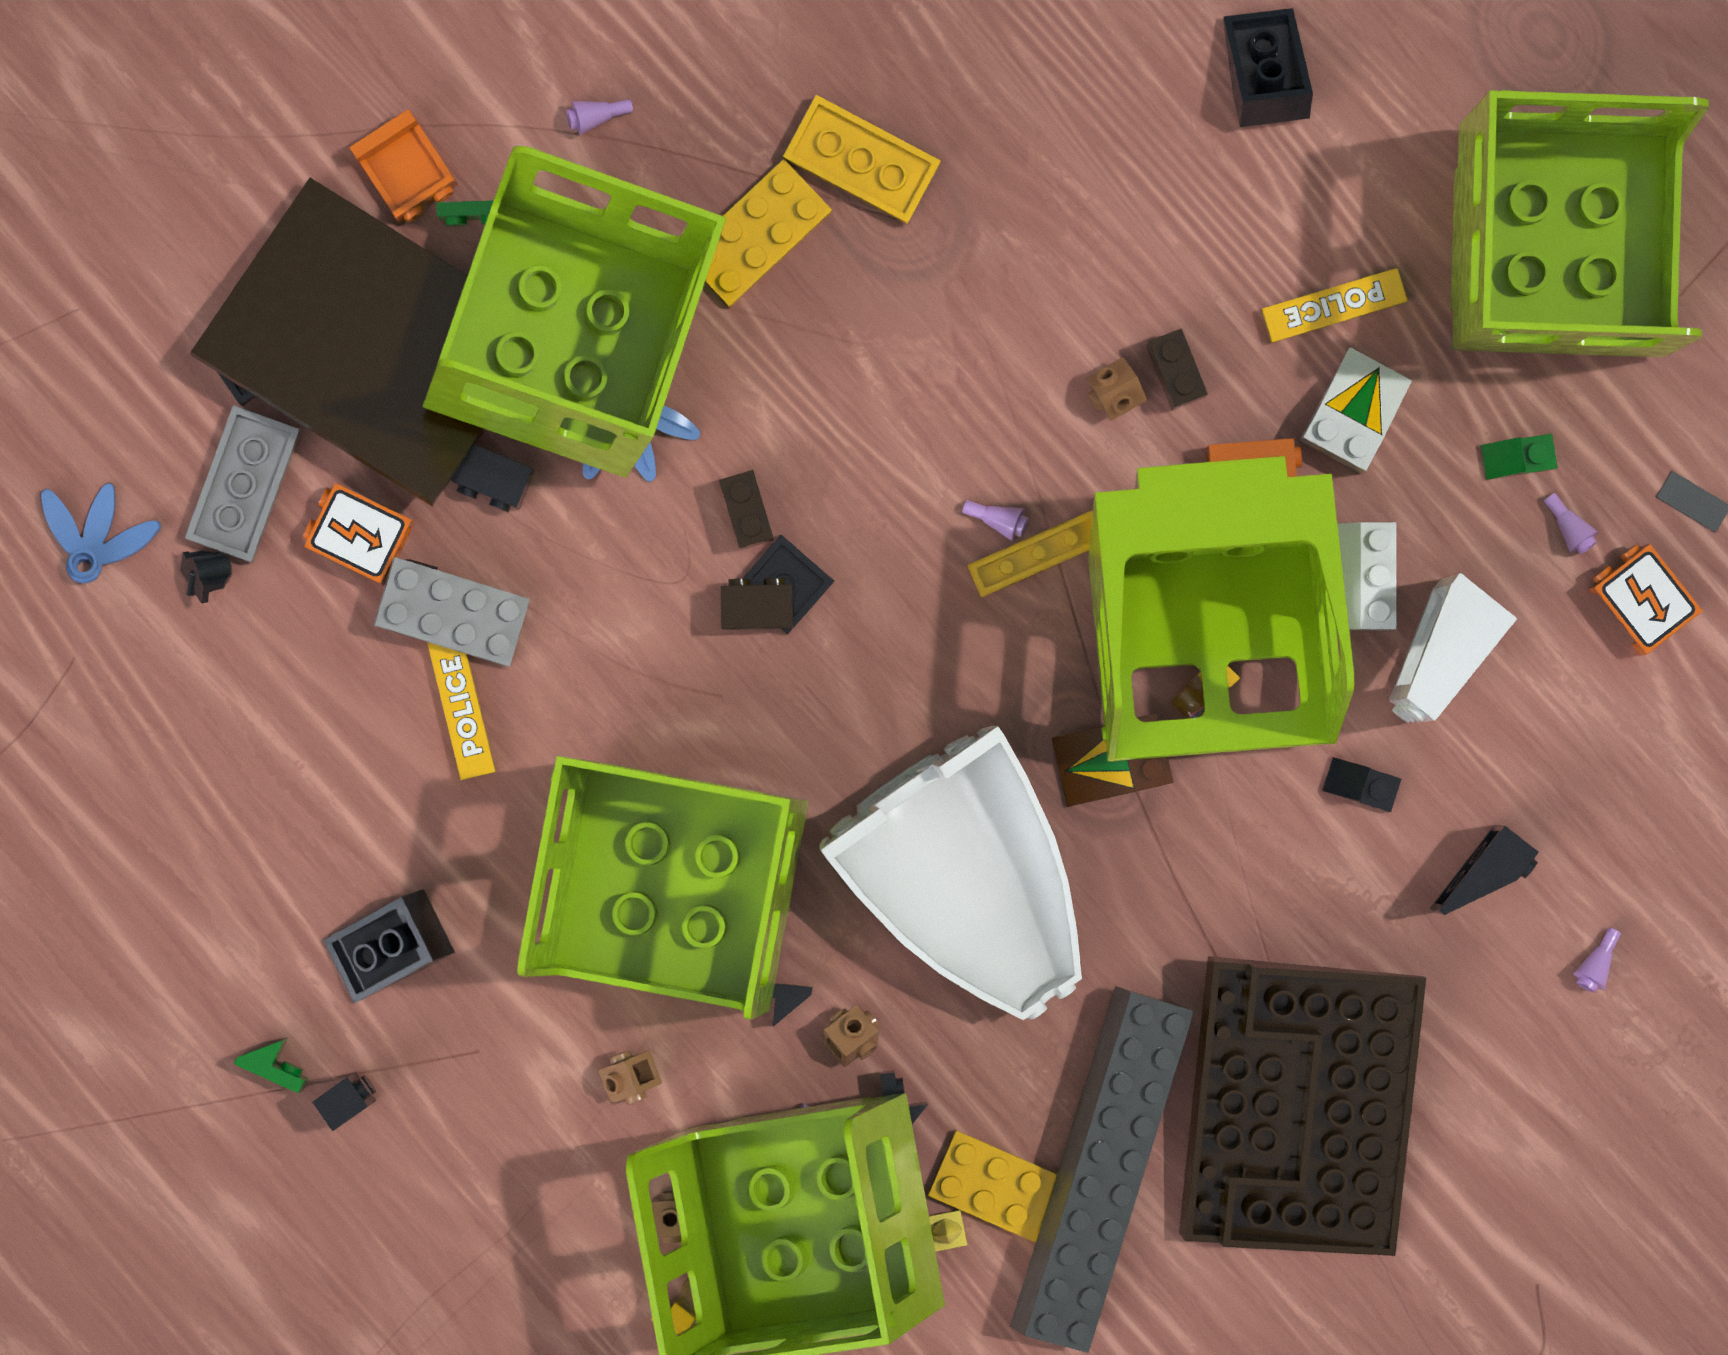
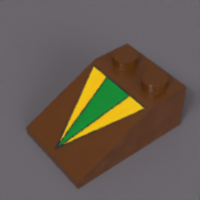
[1052,714,1174,807]

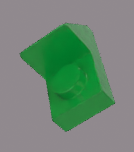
[1480,434,1558,480]
[234,1038,309,1093]

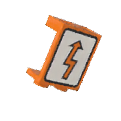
[303,483,415,585]
[1589,544,1703,656]

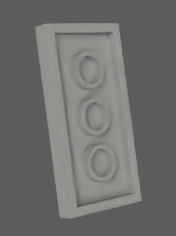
[185,405,301,563]
[373,557,530,667]

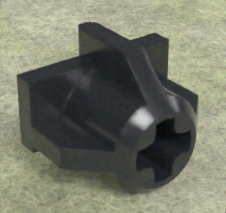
[180,550,232,604]

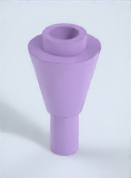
[566,99,633,135]
[1544,493,1599,555]
[962,500,1029,542]
[1573,928,1621,993]

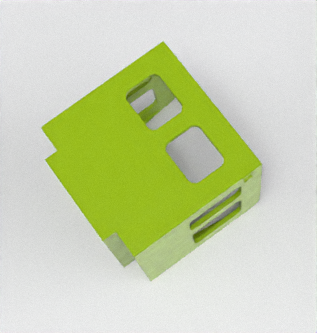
[1450,90,1709,357]
[423,146,726,478]
[1088,456,1354,762]
[517,756,809,1020]
[626,1093,945,1355]

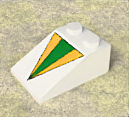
[1299,347,1412,474]

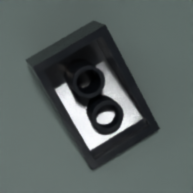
[1223,8,1313,127]
[1430,825,1539,915]
[323,889,455,1004]

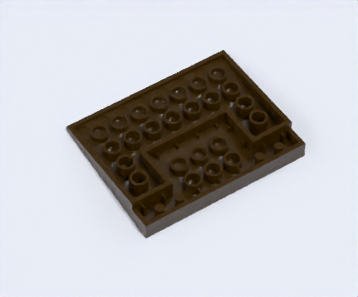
[190,177,486,506]
[1179,956,1426,1256]

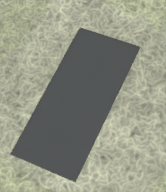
[1656,471,1728,533]

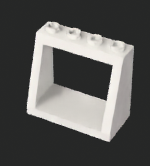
[1389,573,1517,723]

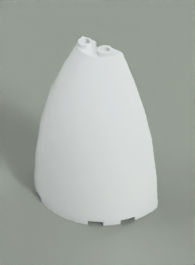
[819,726,1082,1020]

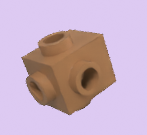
[1086,357,1147,421]
[822,1005,879,1067]
[598,1050,662,1105]
[652,1191,681,1243]

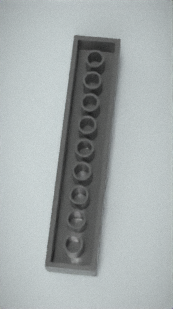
[1010,986,1194,1353]

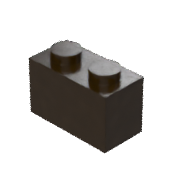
[1146,328,1208,411]
[719,470,774,550]
[721,578,794,630]

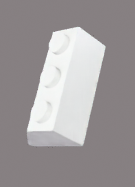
[1336,522,1396,631]

